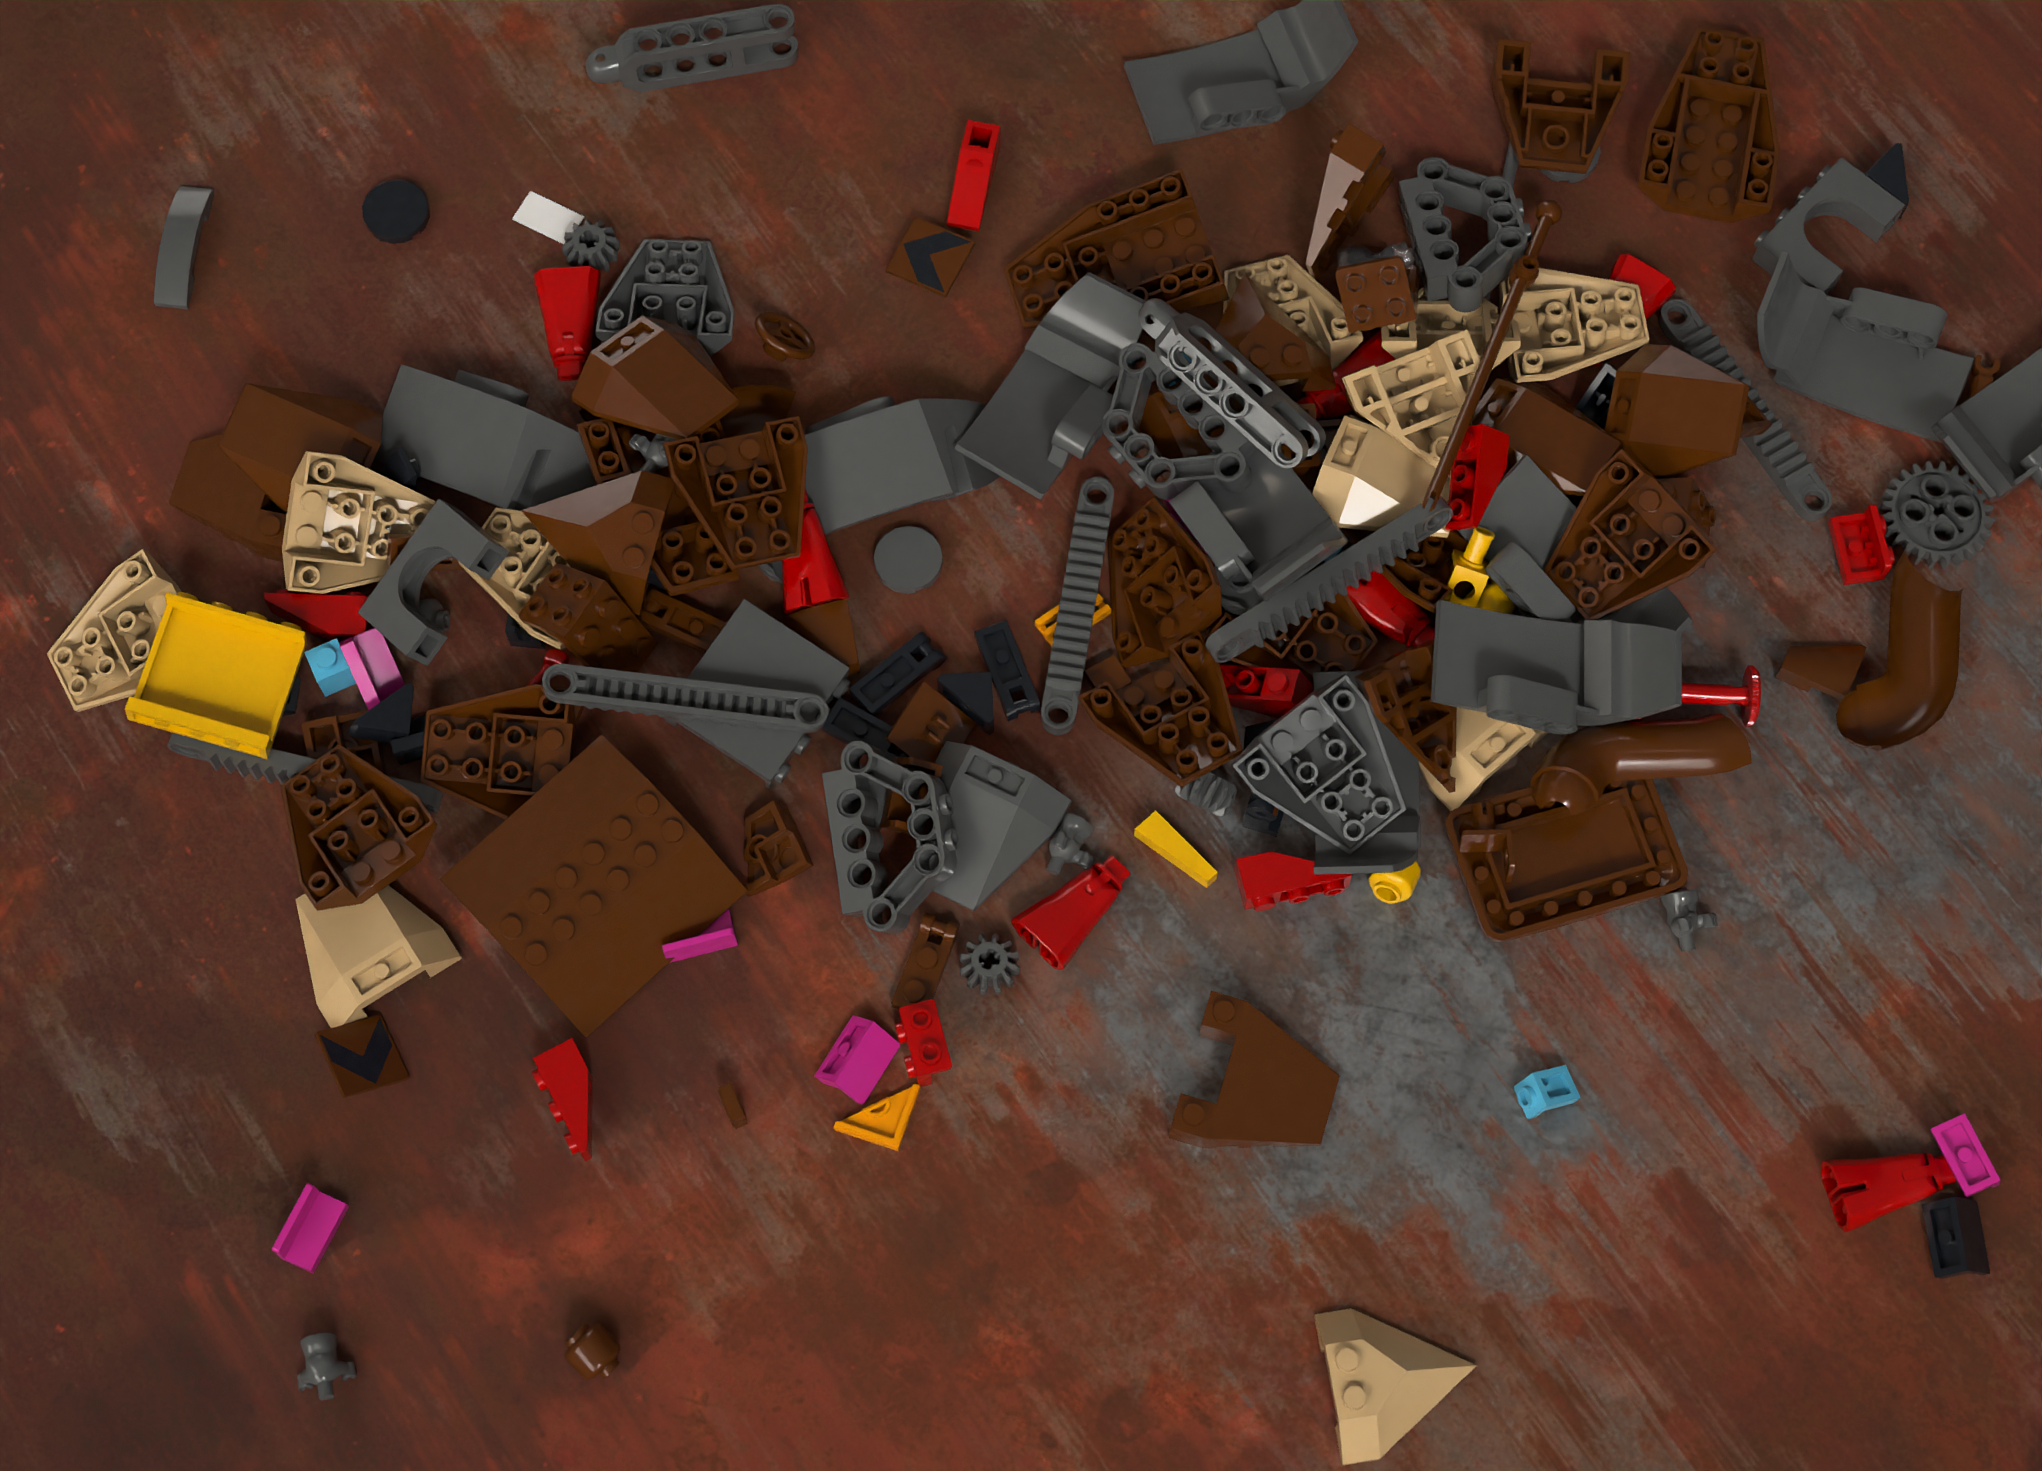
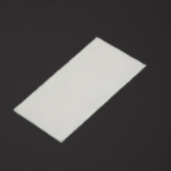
[512,191,584,244]

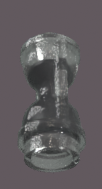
[1337,242,1414,268]

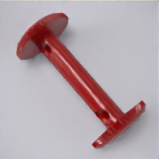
[1632,665,1761,727]

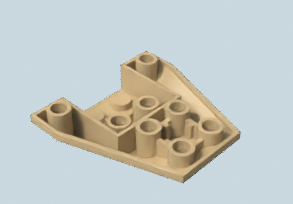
[1223,255,1363,387]
[1499,268,1650,383]
[1312,414,1451,538]
[282,451,436,594]
[459,507,570,650]
[47,549,181,712]
[1419,707,1548,811]
[296,885,462,1028]

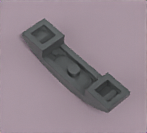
[154,186,214,309]

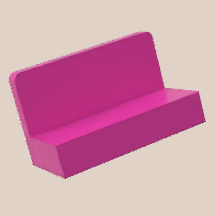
[340,627,405,711]
[662,909,738,963]
[814,1015,900,1104]
[1930,1113,2001,1198]
[272,1183,349,1274]

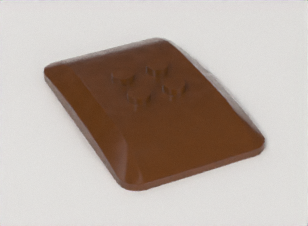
[1445,779,1688,942]

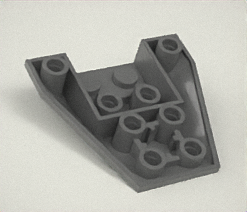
[595,239,735,357]
[1231,674,1406,854]
[916,741,1072,912]

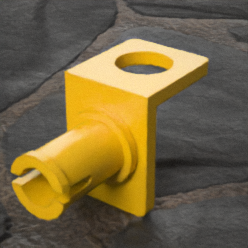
[1447,526,1495,608]

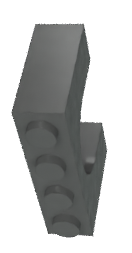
[1752,157,1905,295]
[358,499,510,666]

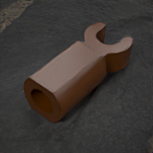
[1970,355,2000,398]

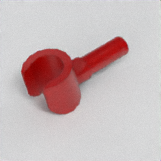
[527,648,570,686]

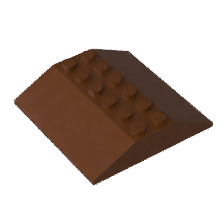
[440,734,748,1039]

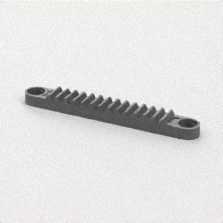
[1658,299,1832,521]
[1041,477,1114,735]
[1205,496,1453,663]
[542,664,828,733]
[167,733,443,813]

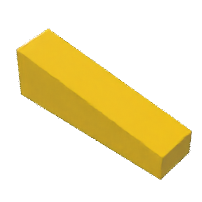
[1134,810,1218,888]

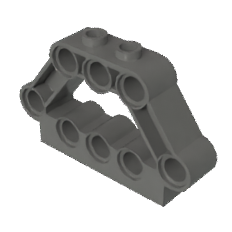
[1399,157,1532,313]
[1101,343,1258,500]
[822,741,959,934]

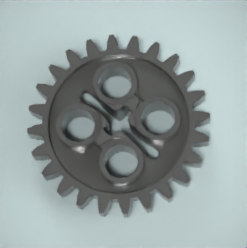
[1879,461,1995,569]

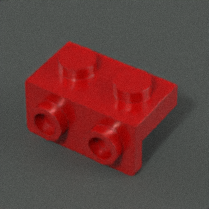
[1828,504,1894,586]
[894,999,952,1087]

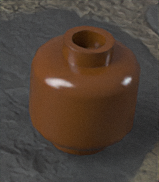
[564,1323,621,1380]

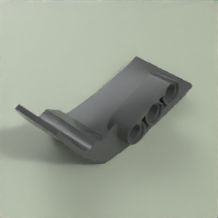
[1931,348,2042,502]

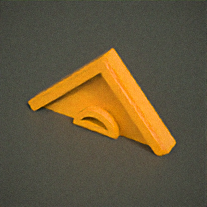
[834,1084,921,1151]

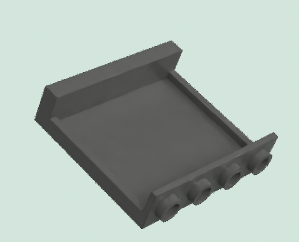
[664,599,851,790]

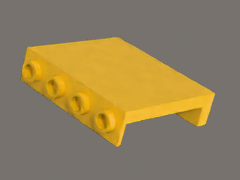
[125,592,307,759]

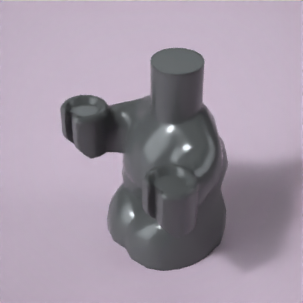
[629,434,678,474]
[1046,813,1095,875]
[1661,889,1718,952]
[297,1333,356,1400]

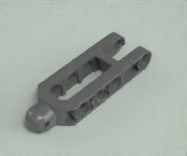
[585,4,799,92]
[1138,298,1326,469]

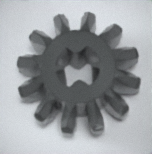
[562,218,620,272]
[1174,772,1238,817]
[959,933,1020,995]

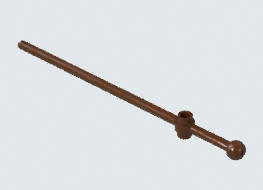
[1422,200,1562,512]

